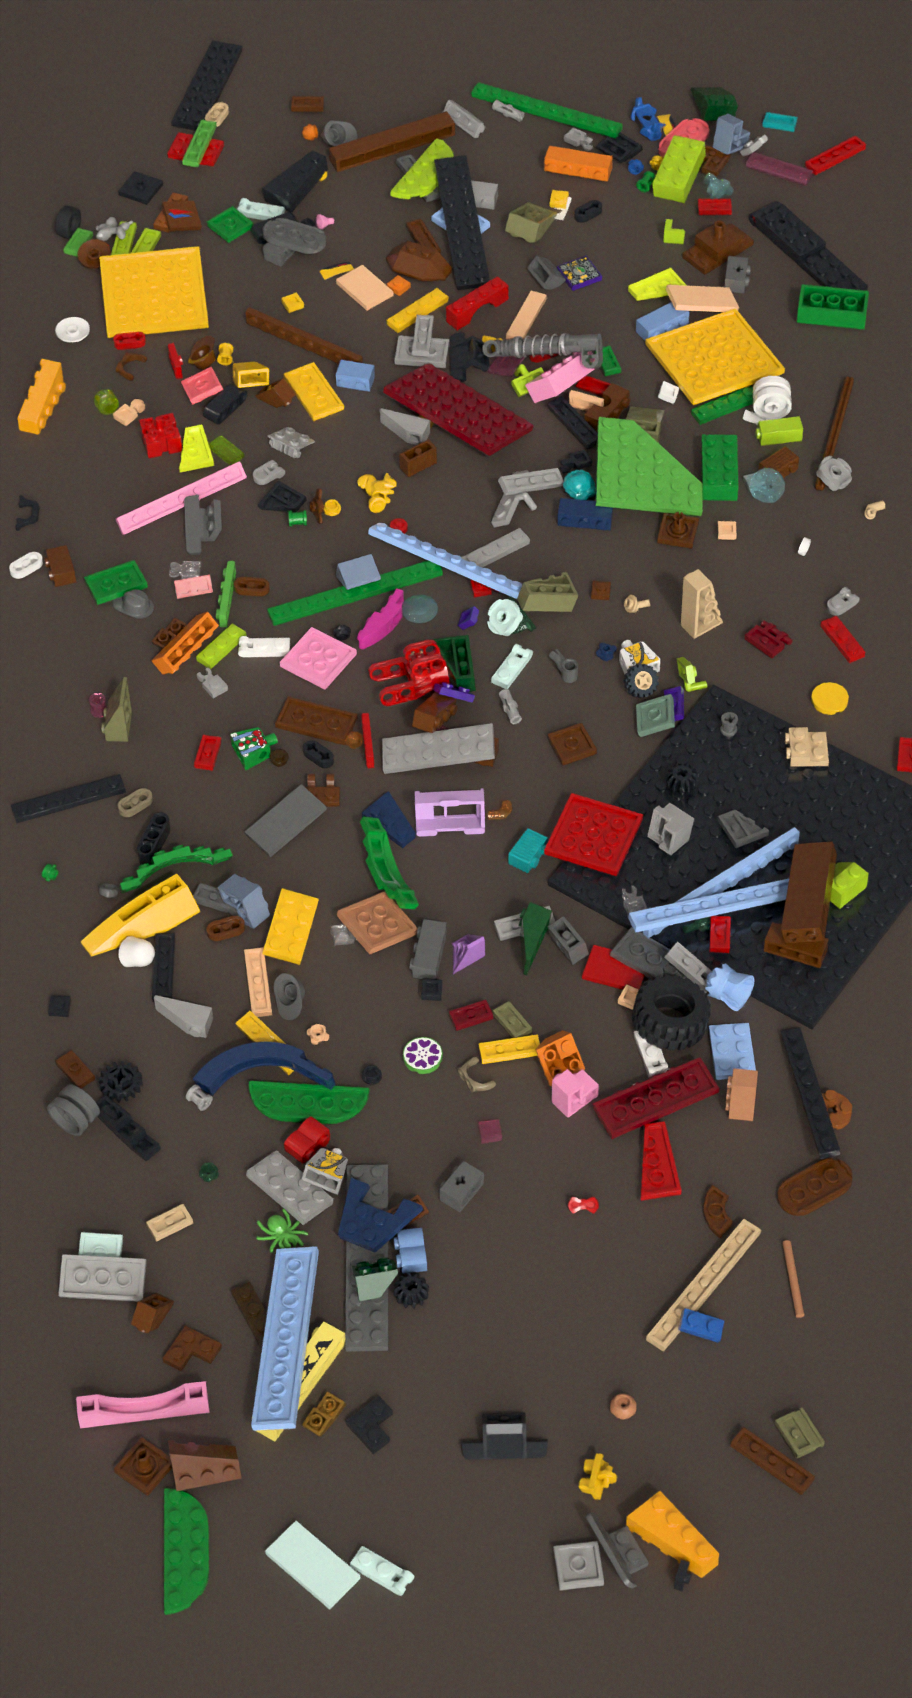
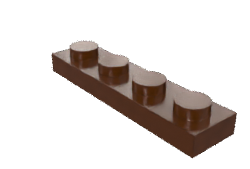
[730,1427,815,1496]

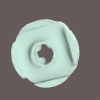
[487,599,523,636]

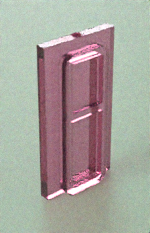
[488,338,524,376]

